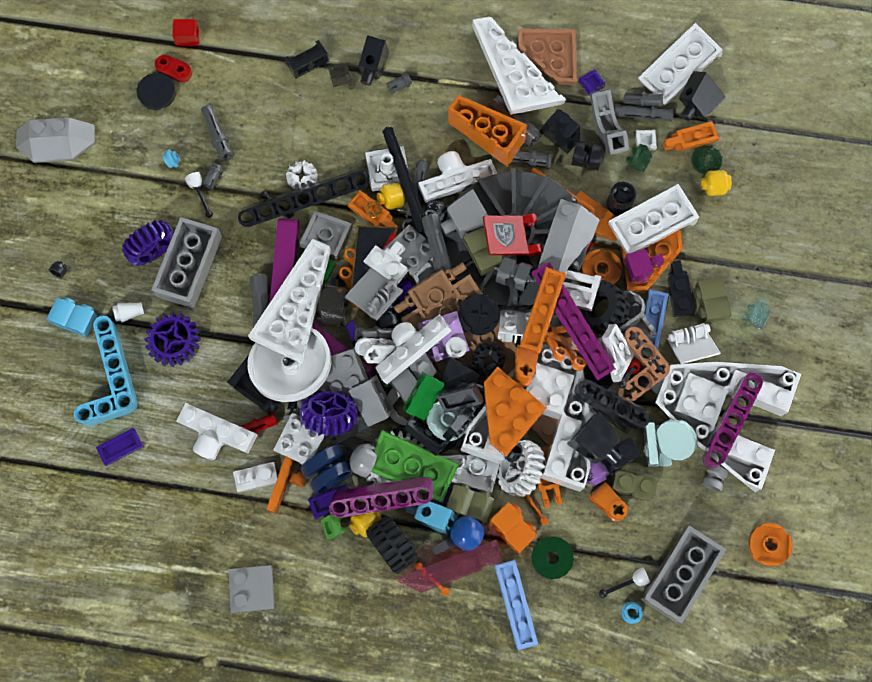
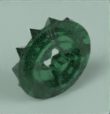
[691,144,723,175]

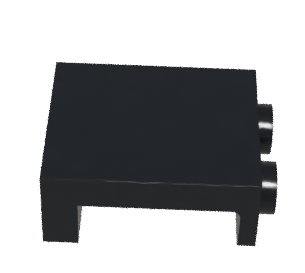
[227,353,281,414]

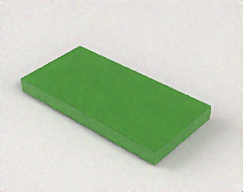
[371,430,459,502]

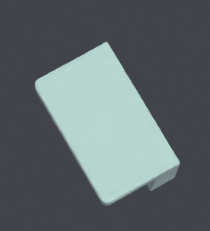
[643,422,672,467]

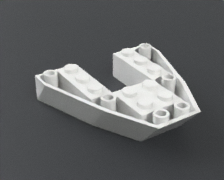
[460,344,590,492]
[656,362,801,492]

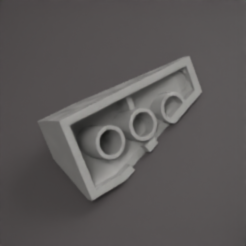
[534,199,599,282]

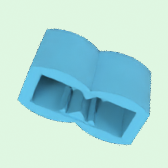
[46,297,97,337]

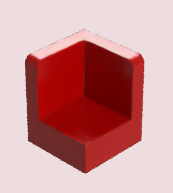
[172,19,200,46]

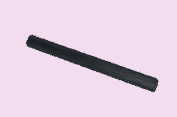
[382,127,425,233]

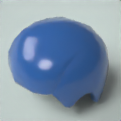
[450,516,484,551]

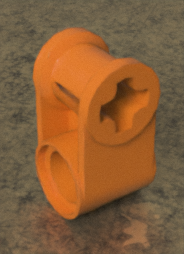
[514,344,538,387]
[588,482,628,522]

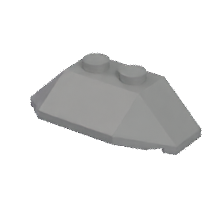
[16,118,95,163]

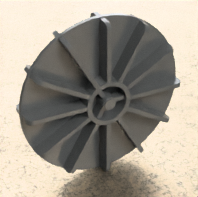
[443,168,587,309]

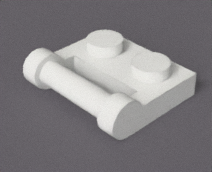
[563,270,601,312]

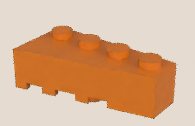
[448,95,527,167]

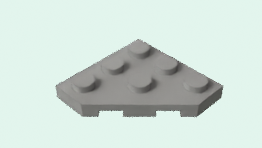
[317,348,368,413]

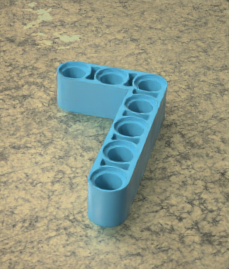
[74,316,138,427]

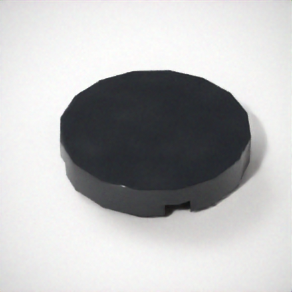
[136,73,176,111]
[459,294,500,335]

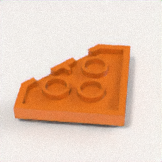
[621,230,683,293]
[483,367,547,457]

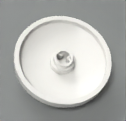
[248,328,331,402]

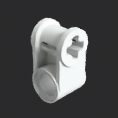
[355,337,396,364]

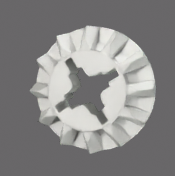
[286,160,318,190]

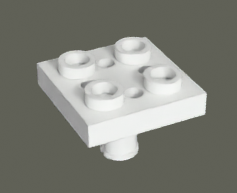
[365,146,408,191]

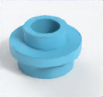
[162,149,180,168]
[621,602,643,624]

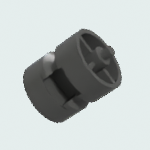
[494,257,535,292]

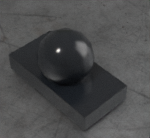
[436,382,484,413]

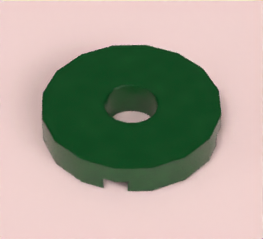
[531,536,574,580]

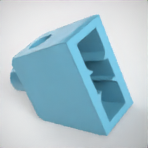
[406,502,458,537]

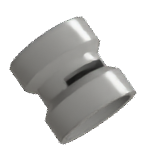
[702,466,729,492]

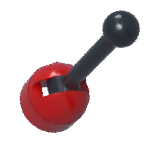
[618,358,643,389]

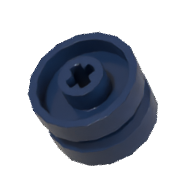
[300,445,353,495]

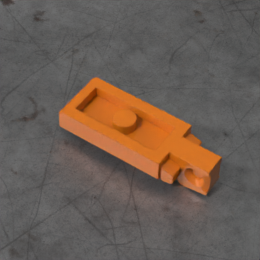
[662,121,719,151]
[347,190,398,233]

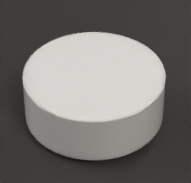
[446,337,467,358]

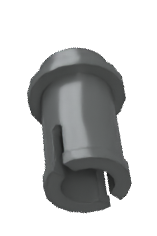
[386,73,412,94]
[202,163,223,190]

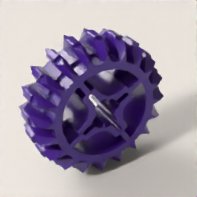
[122,220,174,266]
[144,312,201,367]
[300,390,357,437]

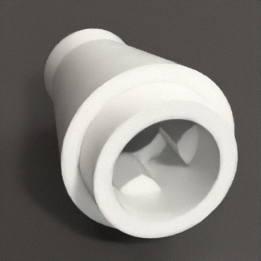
[112,302,144,323]

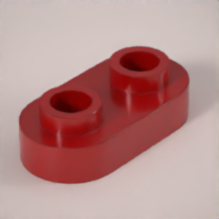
[155,55,192,83]

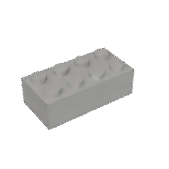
[151,217,222,309]
[640,525,726,624]

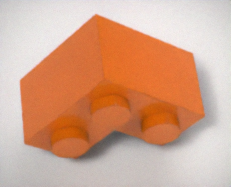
[488,502,537,555]

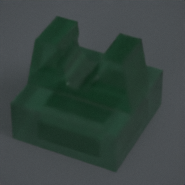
[626,144,653,172]

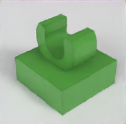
[321,514,349,540]

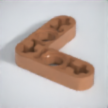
[617,327,670,403]

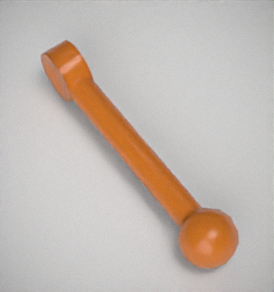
[525,494,548,525]
[415,562,450,596]

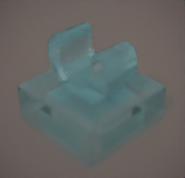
[744,301,770,329]

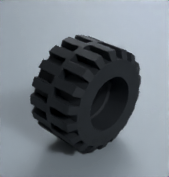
[578,280,630,335]
[366,515,418,574]

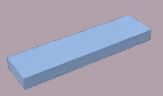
[494,560,538,650]

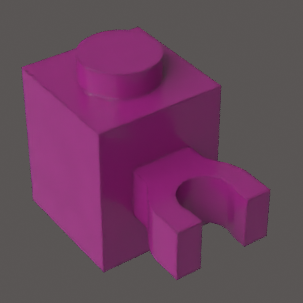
[624,249,664,283]

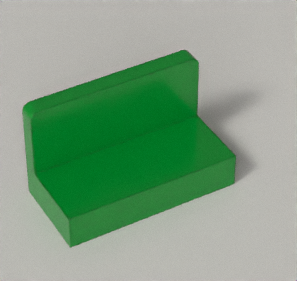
[402,371,444,420]

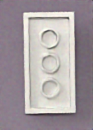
[638,23,723,106]
[608,184,699,254]

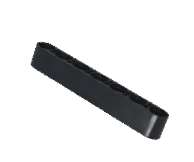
[238,169,369,227]

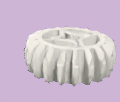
[497,439,546,497]

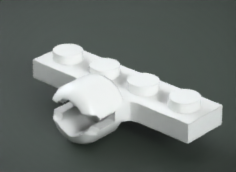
[418,151,497,203]
[375,314,451,384]
[176,403,257,460]

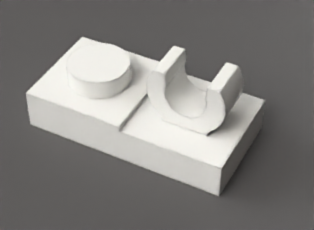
[233,462,278,493]

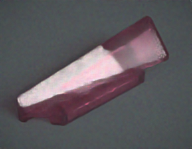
[397,540,502,593]

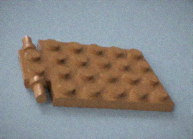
[394,262,517,384]

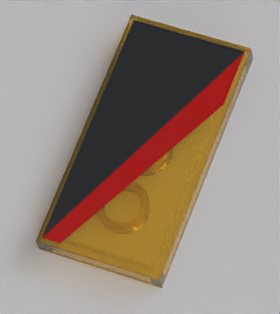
[351,225,397,289]

